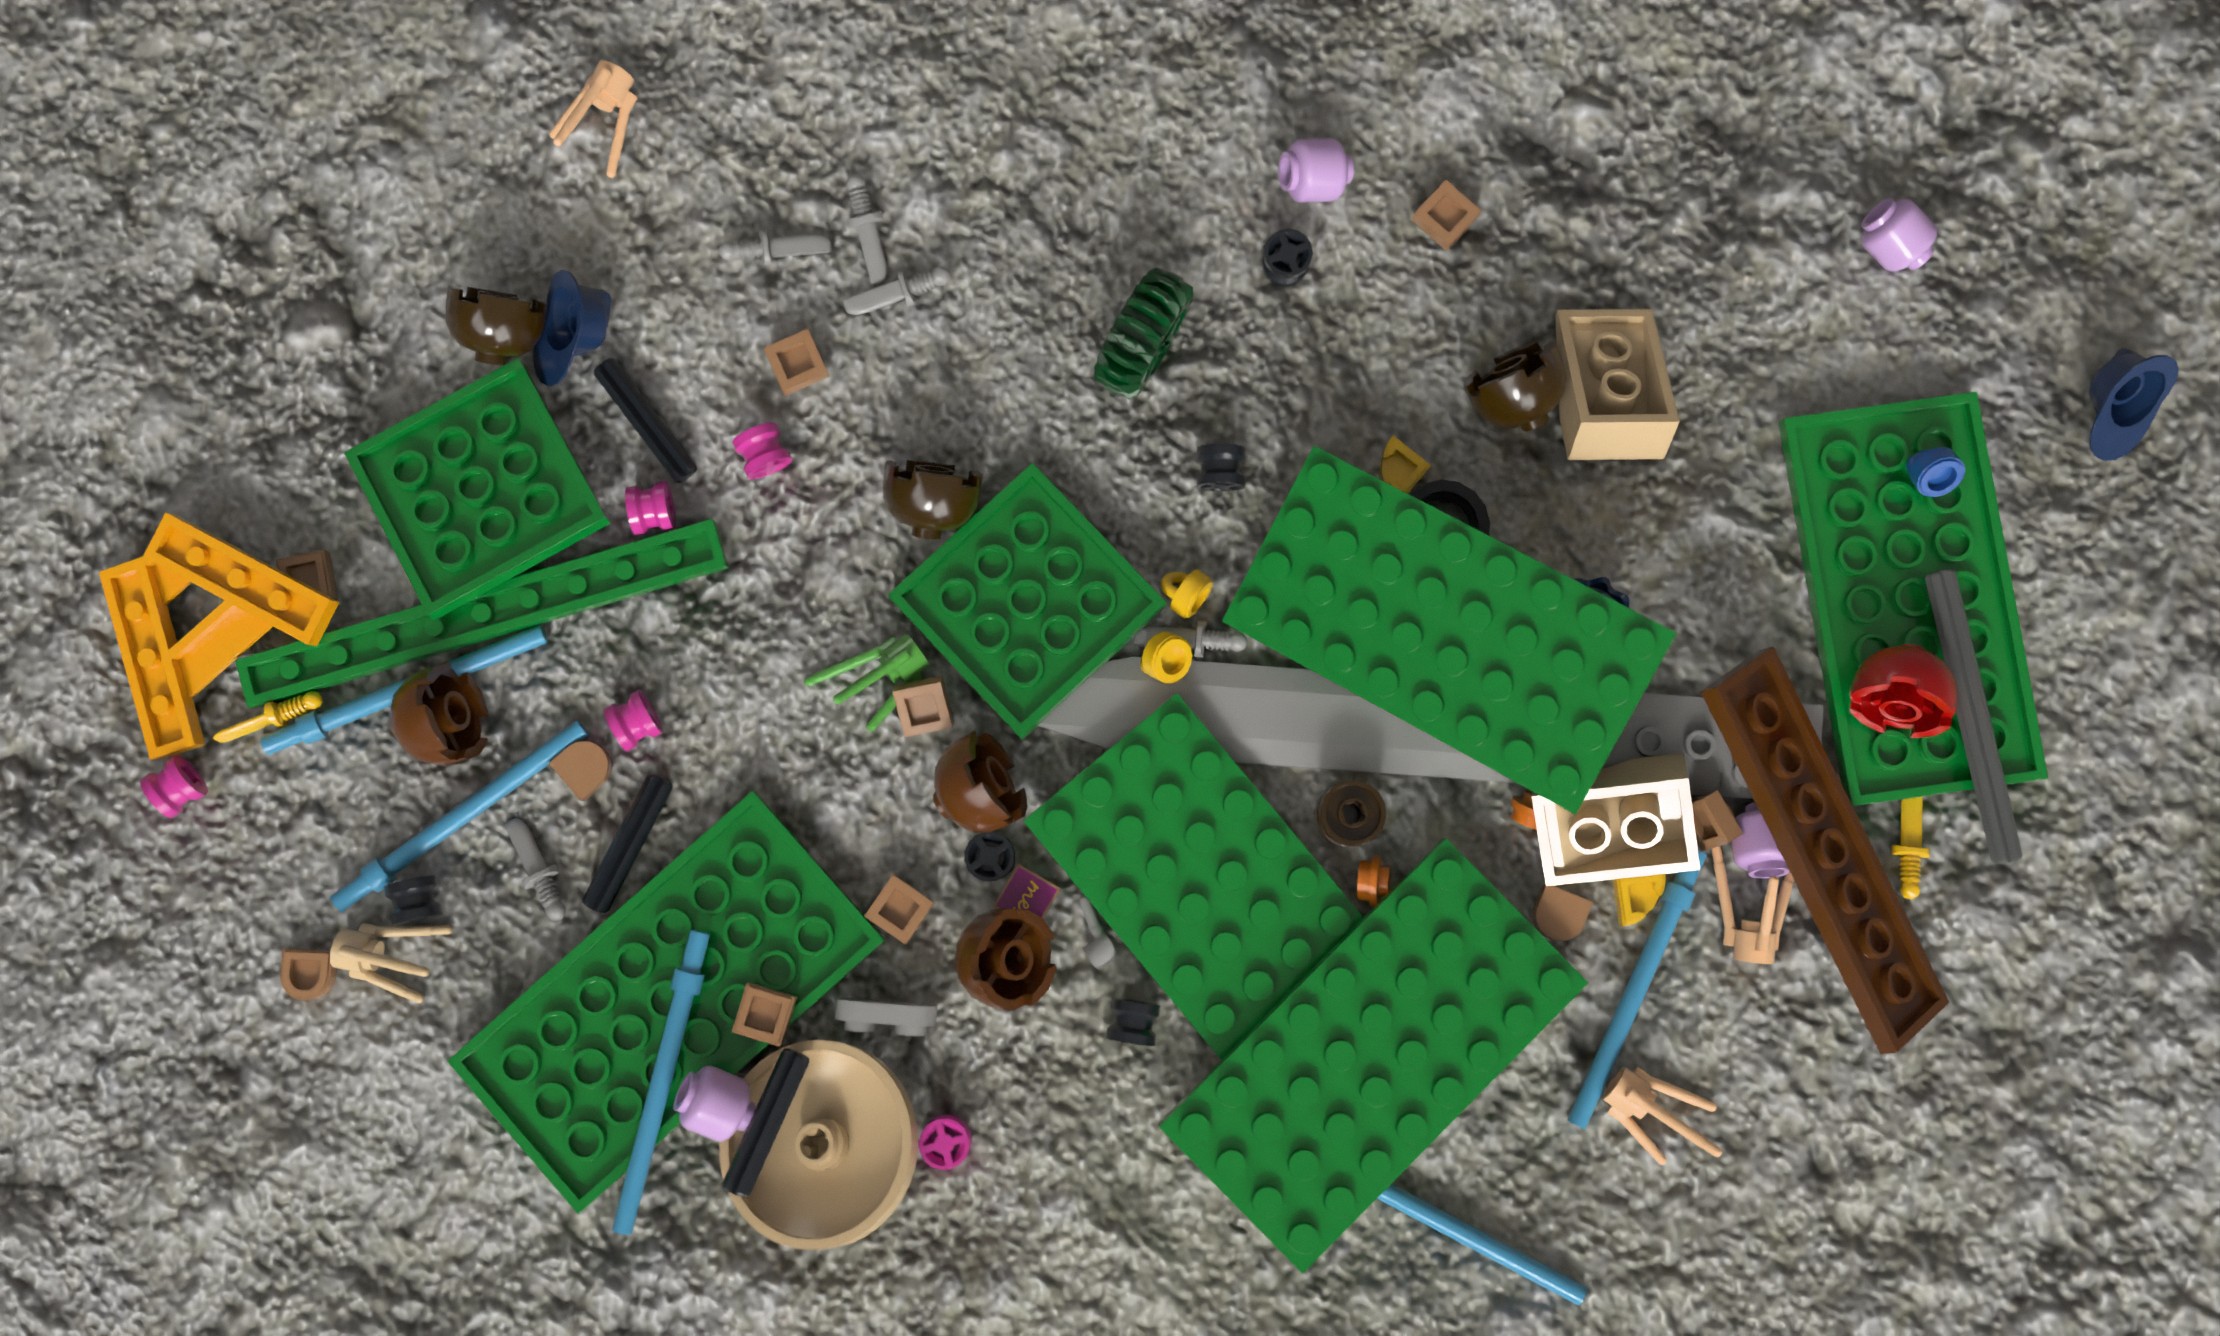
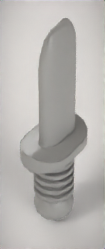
[847,174,887,285]
[719,229,832,266]
[843,266,951,315]
[1134,621,1248,657]
[504,818,566,921]

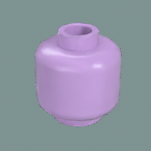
[1278,138,1354,203]
[1861,198,1937,271]
[1731,803,1790,879]
[674,1065,755,1142]

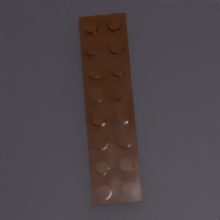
[1701,646,1949,1054]

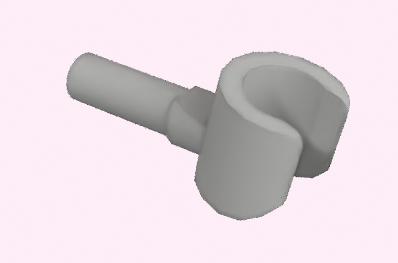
[1079,897,1116,970]

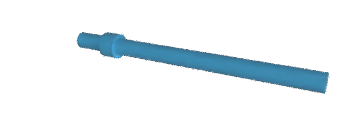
[260,625,548,755]
[330,720,590,912]
[1567,851,1707,1130]
[612,929,710,1235]
[1377,1184,1587,1305]

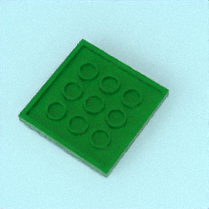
[344,358,611,621]
[888,463,1167,740]

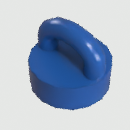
[1905,447,1965,497]

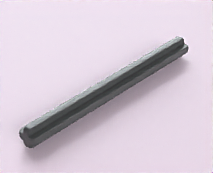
[1925,569,2023,864]

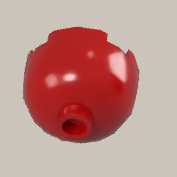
[1849,644,1958,738]

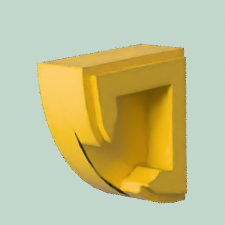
[1380,435,1431,494]
[1612,874,1666,926]

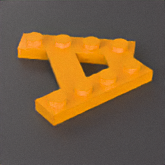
[99,512,340,760]

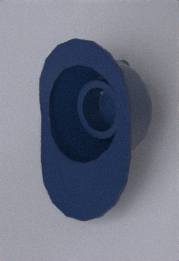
[533,270,612,386]
[2089,348,2179,461]

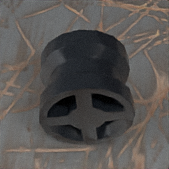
[1261,229,1313,287]
[1197,443,1245,492]
[964,832,1015,881]
[384,875,443,926]
[1106,998,1161,1046]

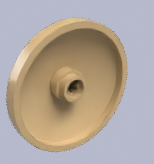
[719,1040,918,1250]

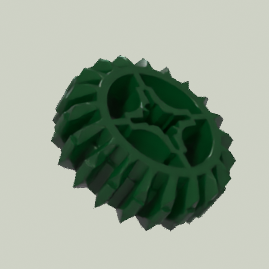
[1094,268,1193,399]

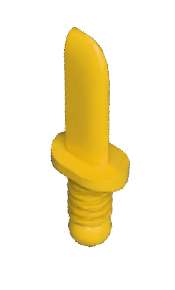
[213,691,323,743]
[1891,796,1930,899]

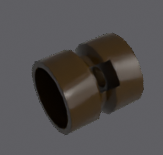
[1314,780,1386,847]

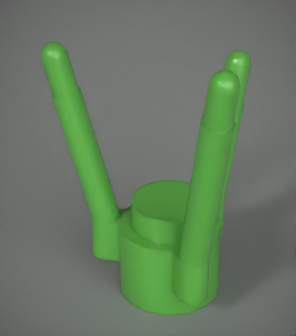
[804,633,929,732]

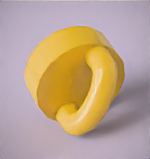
[1160,569,1213,619]
[1140,632,1193,683]

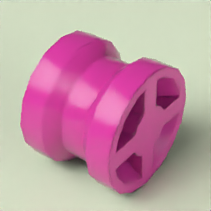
[732,422,793,479]
[625,481,676,536]
[603,690,663,752]
[140,755,208,818]
[919,1114,972,1170]

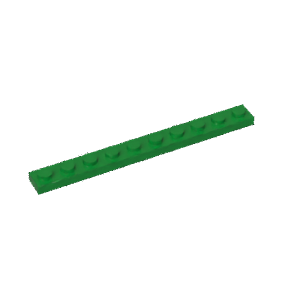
[235,519,729,709]

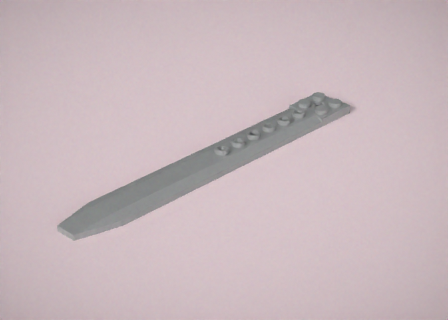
[1038,657,1823,800]

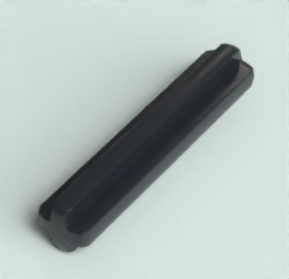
[593,358,697,483]
[582,774,673,913]
[722,1048,809,1197]

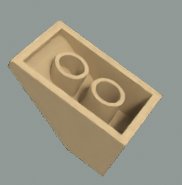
[1555,309,1680,460]
[1532,753,1700,886]

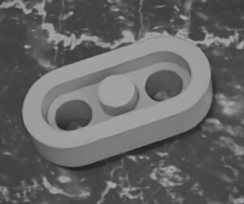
[835,998,937,1036]

